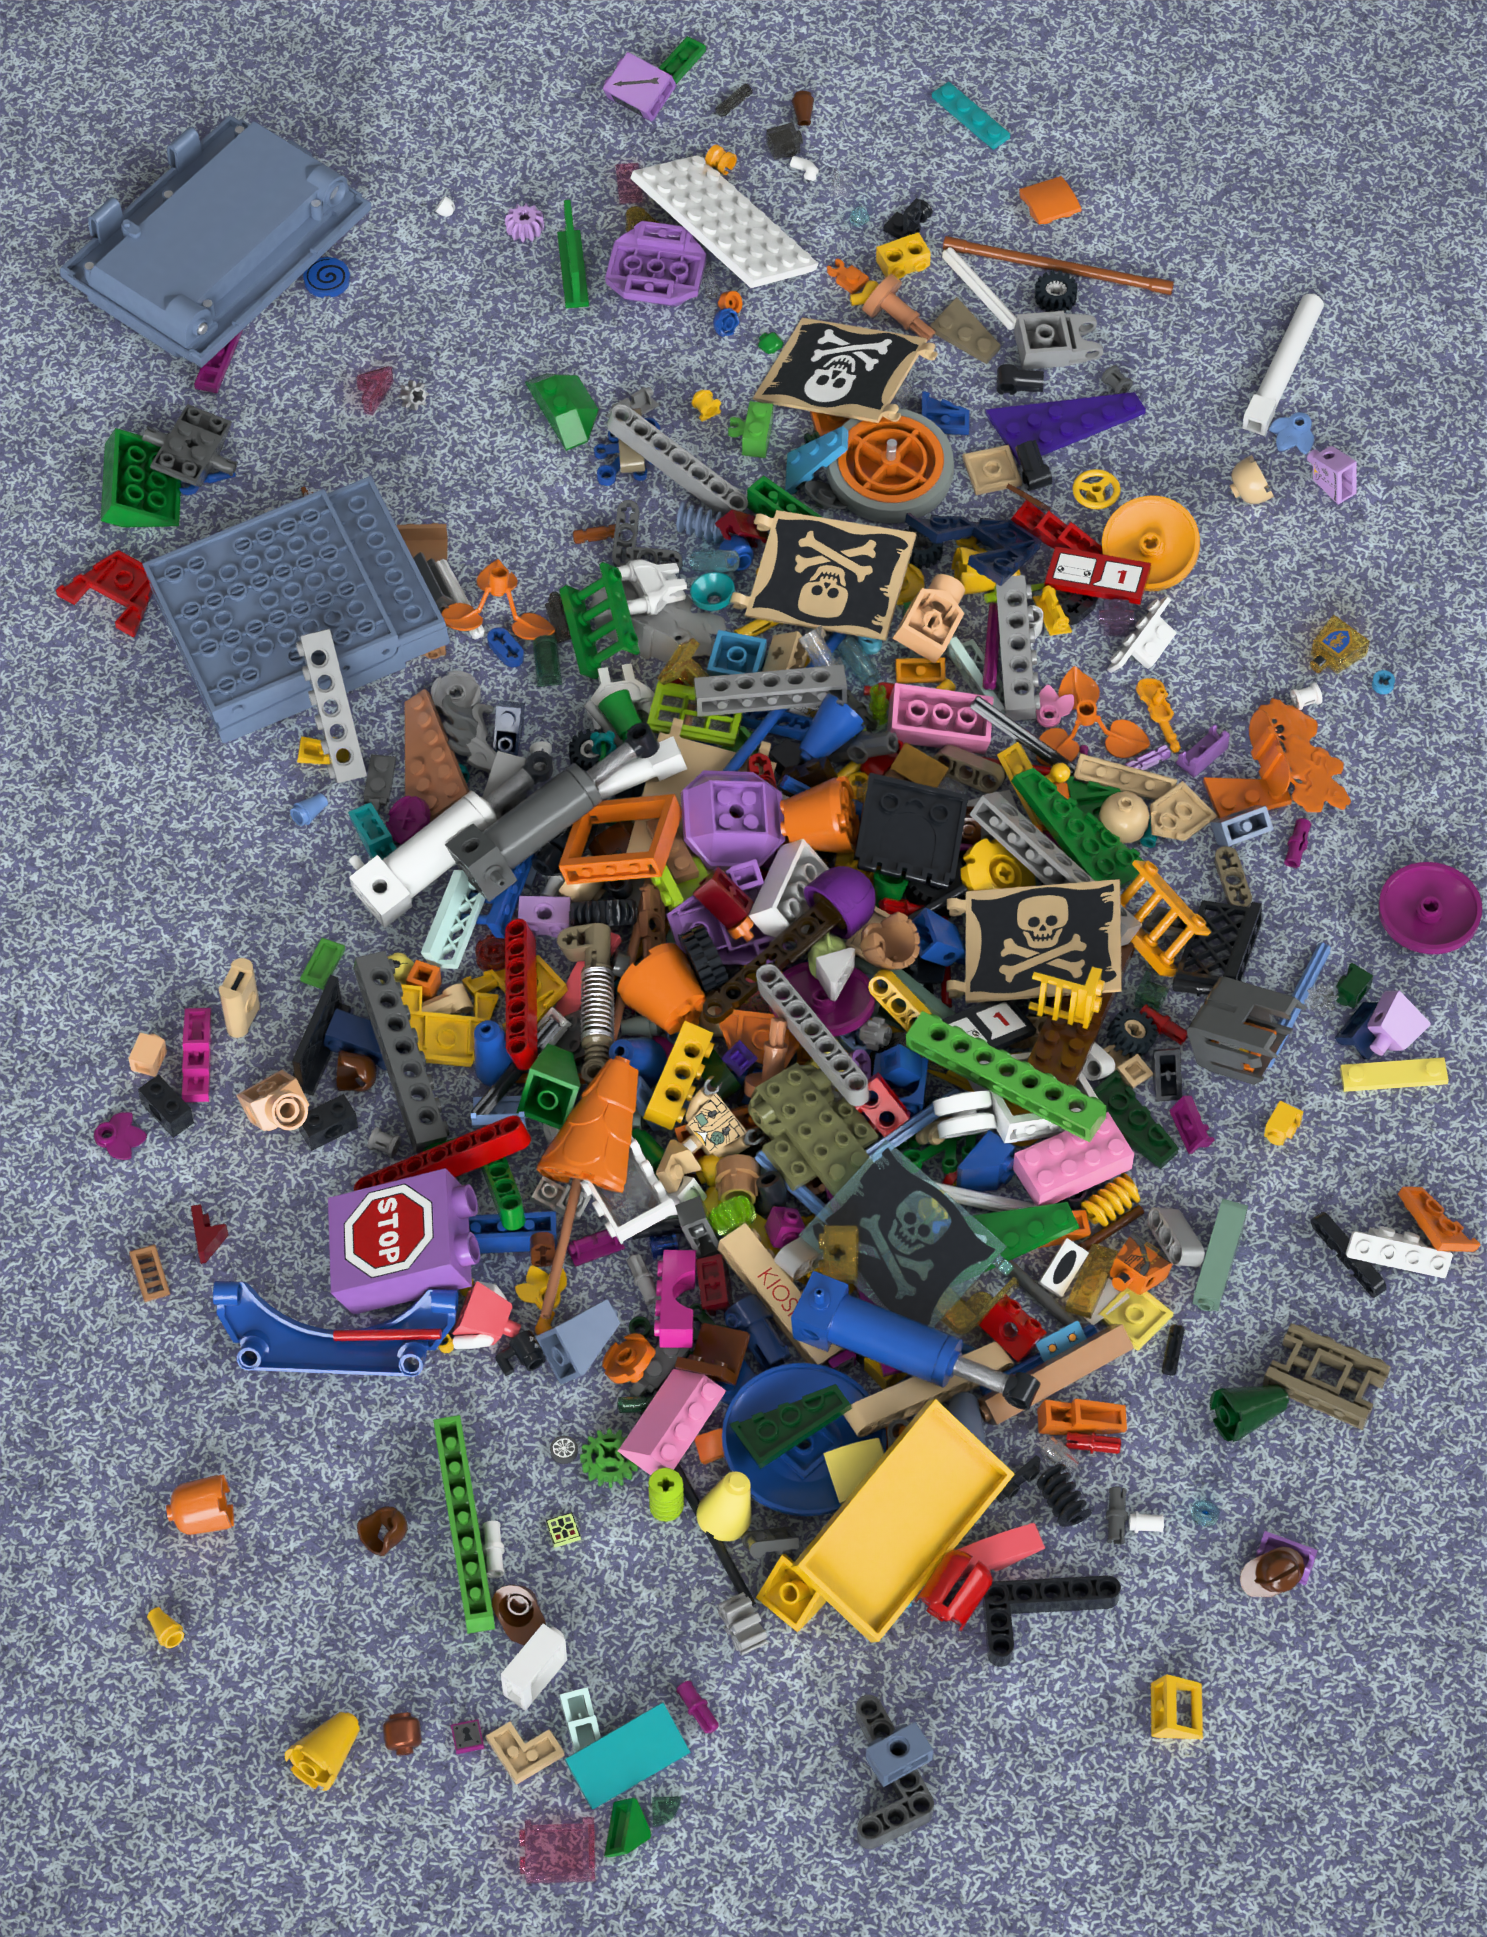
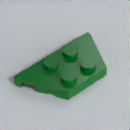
[1065,776,1121,819]

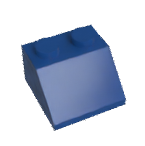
[956,1130,1015,1192]

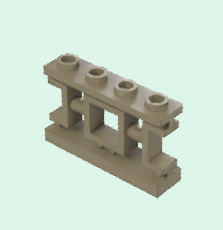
[1262,1323,1391,1430]

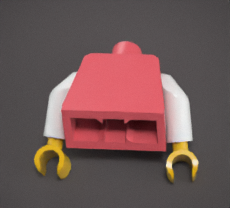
[438,1279,521,1353]

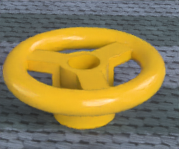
[1072,469,1121,509]

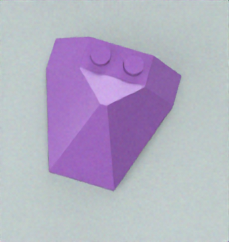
[666,859,787,965]

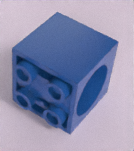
[870,1053,928,1122]

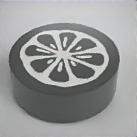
[550,1435,578,1464]

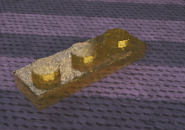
[1065,1244,1118,1319]

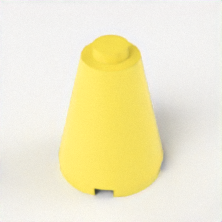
[696,1471,752,1541]

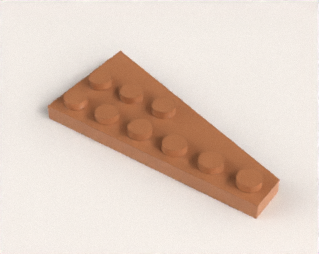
[405,689,470,822]

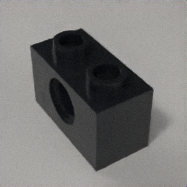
[138,1074,194,1138]
[299,1094,358,1151]

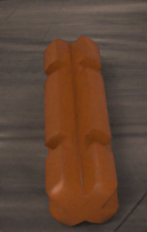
[573,524,621,544]

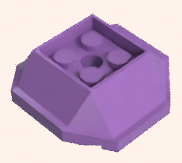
[605,221,707,307]
[680,770,785,870]

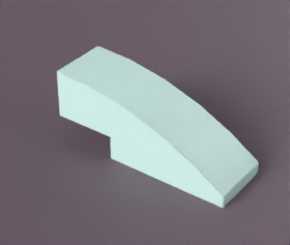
[559,1687,601,1753]

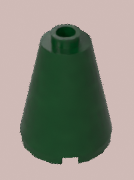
[1210,1385,1289,1442]

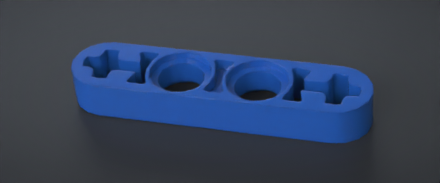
[730,710,813,741]

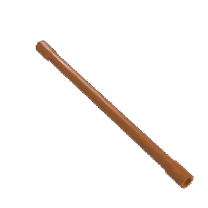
[943,236,1174,295]

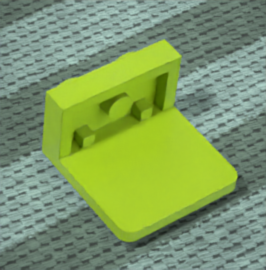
[650,857,708,912]

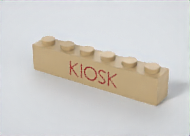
[717,1223,843,1366]

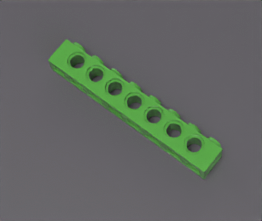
[906,1011,1106,1142]
[433,1415,495,1634]

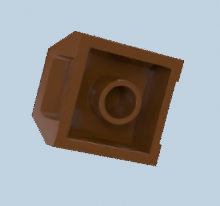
[588,821,652,889]

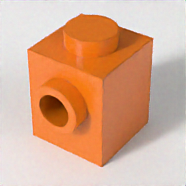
[406,960,442,1001]

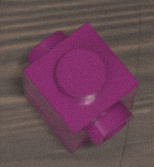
[764,1206,806,1249]

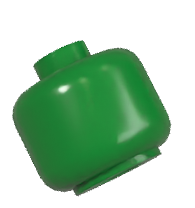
[758,332,783,354]

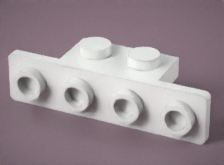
[1107,596,1177,673]
[1346,1226,1453,1278]

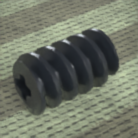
[1037,1464,1092,1527]

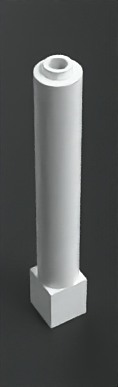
[1242,294,1324,436]
[598,736,687,800]

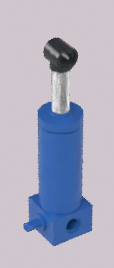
[791,1271,1041,1410]

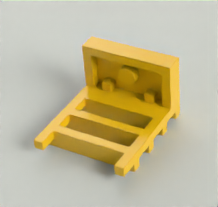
[1028,967,1105,1029]

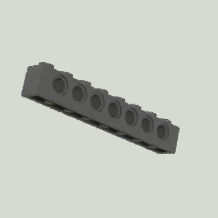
[353,951,450,1154]

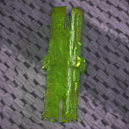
[869,684,889,725]

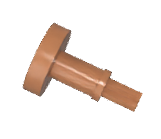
[862,274,936,342]
[744,1017,788,1098]

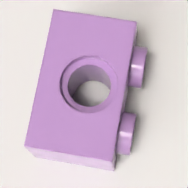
[518,896,571,938]

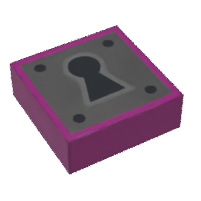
[828,1350,856,1373]
[451,1719,484,1754]

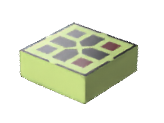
[546,1512,581,1548]

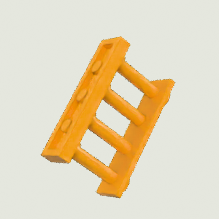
[1120,860,1211,977]

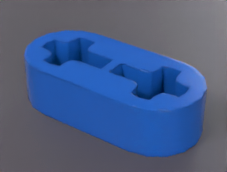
[487,627,524,668]

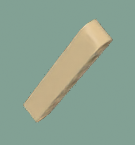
[843,1342,1014,1437]

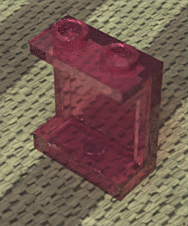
[519,1817,596,1883]

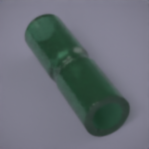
[617,1396,654,1413]

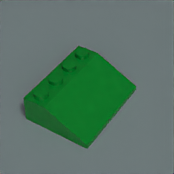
[100,428,181,528]

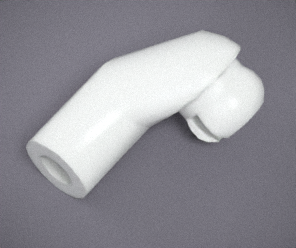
[790,156,819,181]

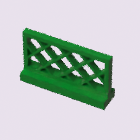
[557,200,589,309]

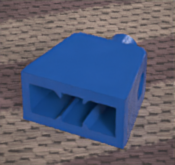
[912,907,966,967]

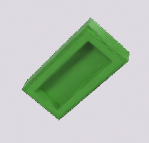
[300,938,346,990]

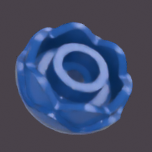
[713,308,739,337]

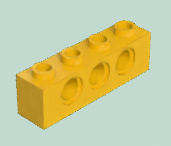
[643,1021,715,1130]

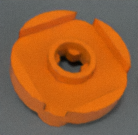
[602,1333,656,1384]

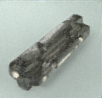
[715,83,753,117]

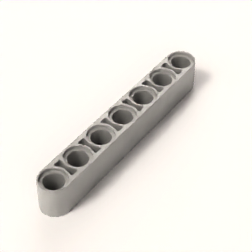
[607,404,748,517]
[756,964,869,1106]

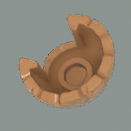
[860,912,920,970]

